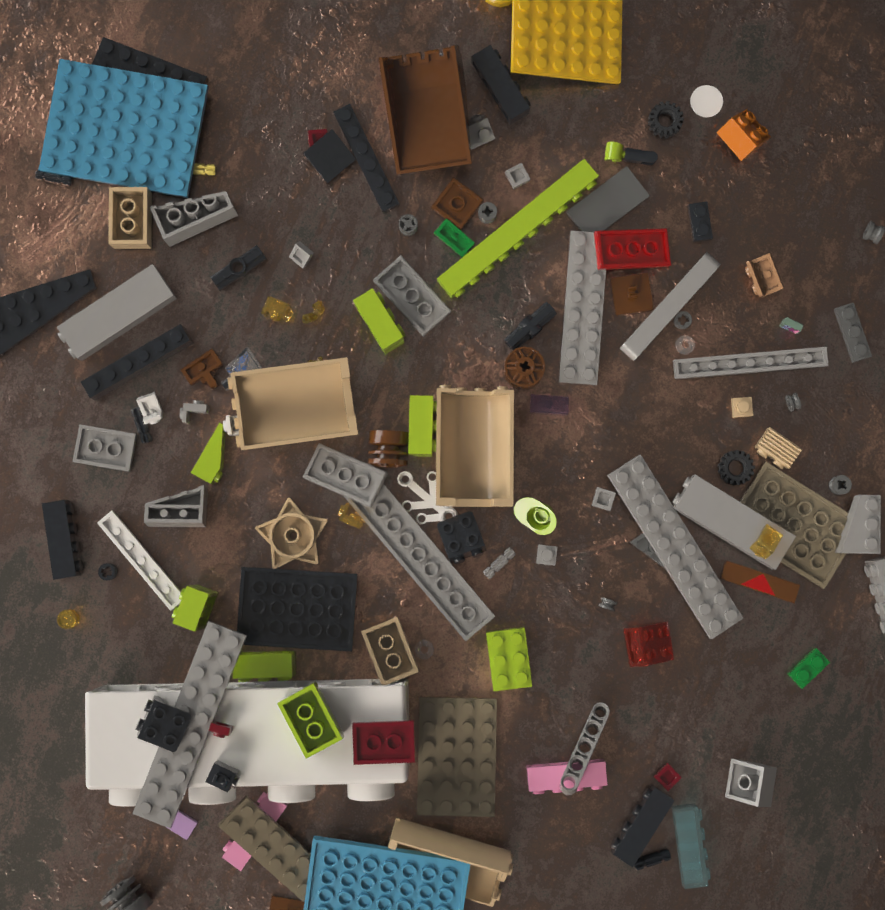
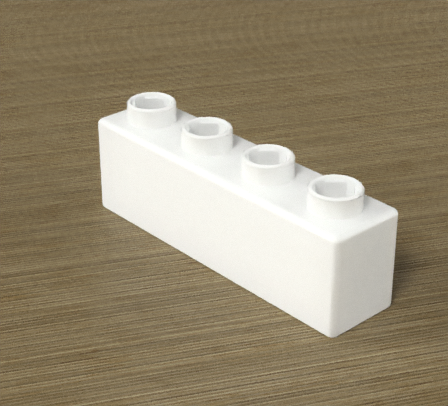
[85,678,410,807]

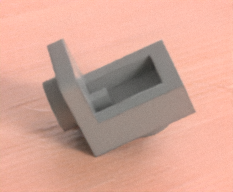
[180,400,210,424]

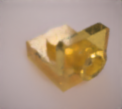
[338,502,364,529]
[749,524,783,559]

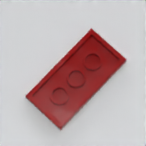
[594,228,671,270]

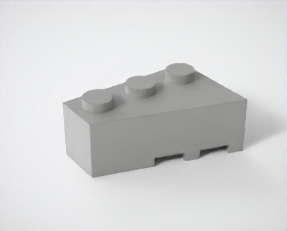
[144,485,208,527]
[835,495,881,554]

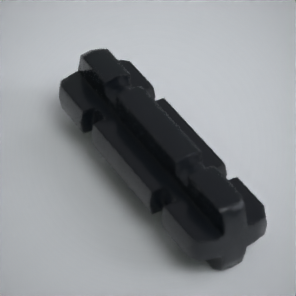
[35,169,73,187]
[131,407,152,444]
[634,849,672,871]

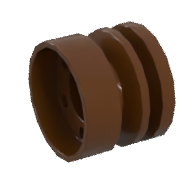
[504,346,545,391]
[368,430,409,468]

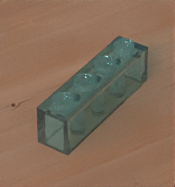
[671,803,711,889]

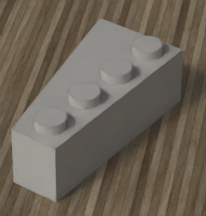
[149,191,238,247]

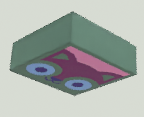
[779,317,804,334]

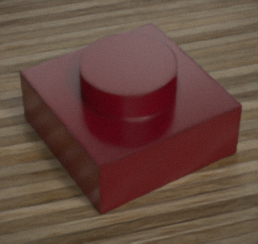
[307,129,327,147]
[208,720,233,738]
[653,763,682,791]

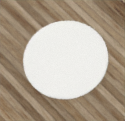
[690,85,723,117]

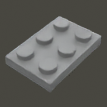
[72,424,137,472]

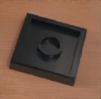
[303,129,356,183]

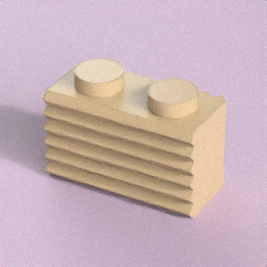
[755,427,802,469]

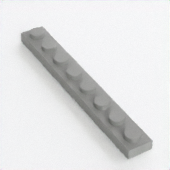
[673,347,829,379]

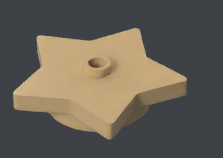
[255,498,328,569]

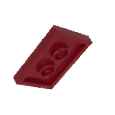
[352,720,415,765]

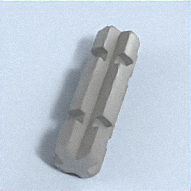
[483,547,516,579]

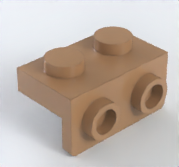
[745,253,785,297]

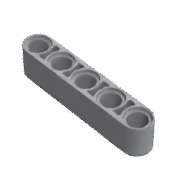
[560,703,610,795]

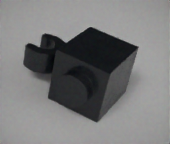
[205,760,240,793]

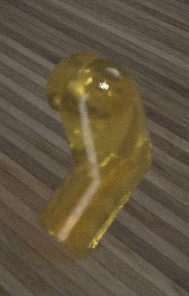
[302,301,325,324]

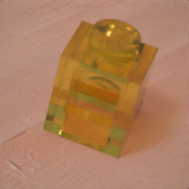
[261,296,293,322]

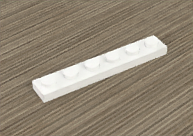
[97,510,181,611]

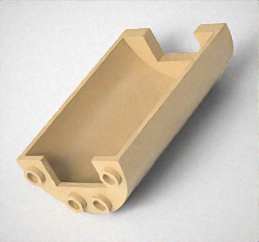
[228,357,358,450]
[436,385,514,507]
[388,817,514,907]

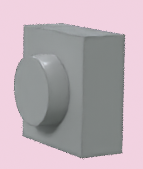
[505,163,530,190]
[289,241,314,268]
[591,487,616,511]
[536,544,557,566]

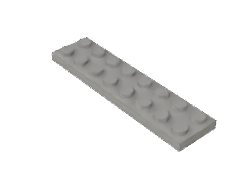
[559,231,606,385]

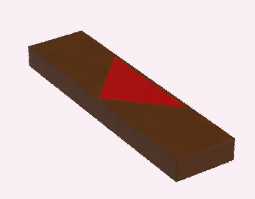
[720,560,800,603]

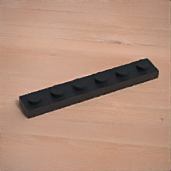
[333,104,400,213]

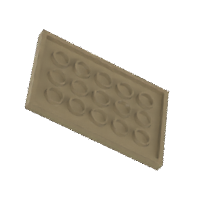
[740,462,848,589]
[417,697,497,817]

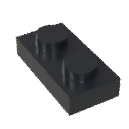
[687,201,713,243]

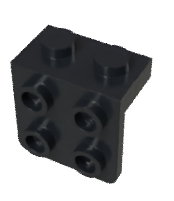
[437,511,487,564]
[135,695,191,752]

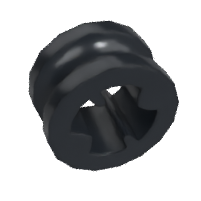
[98,563,118,581]

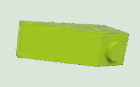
[191,422,226,485]

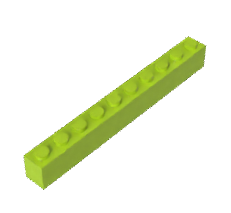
[437,159,599,299]

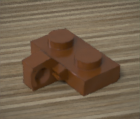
[180,348,223,389]

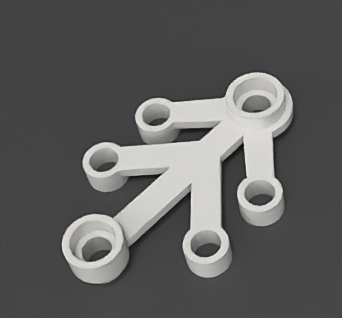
[397,471,458,524]

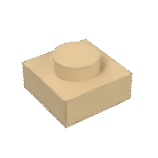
[731,397,753,418]

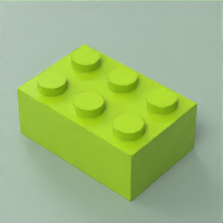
[353,288,405,355]
[408,395,437,457]
[172,584,219,632]
[486,627,532,691]
[233,651,296,682]
[277,682,344,759]

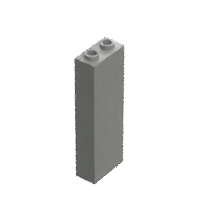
[57,264,177,361]
[672,475,796,570]

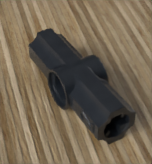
[210,245,267,291]
[504,302,557,351]

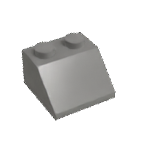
[725,759,777,807]

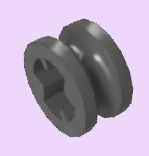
[674,311,692,329]
[785,393,801,412]
[598,597,618,612]

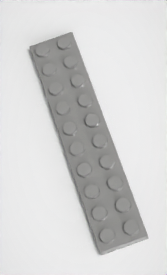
[607,454,743,639]
[344,484,495,641]
[132,621,247,829]

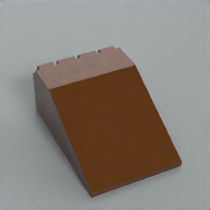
[378,45,472,175]

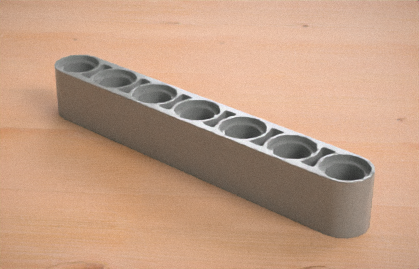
[620,252,721,361]

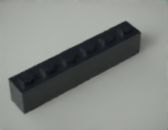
[81,324,194,401]

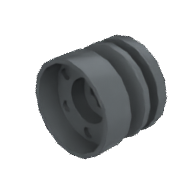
[100,875,153,910]

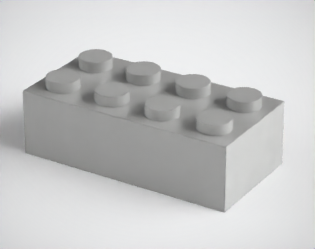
[864,556,885,633]

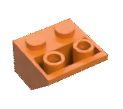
[716,109,771,161]

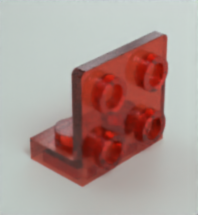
[624,622,674,667]

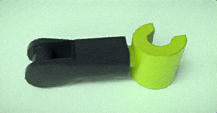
[604,141,658,166]

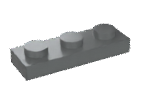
[834,302,872,363]

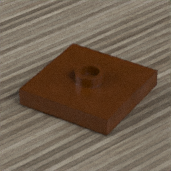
[431,177,484,230]

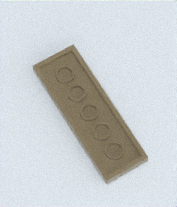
[218,795,311,902]

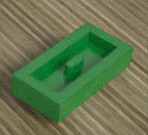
[434,218,475,258]
[788,648,830,689]

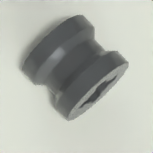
[478,202,497,224]
[399,214,418,236]
[862,221,885,244]
[829,475,852,495]

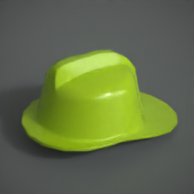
[514,497,557,535]

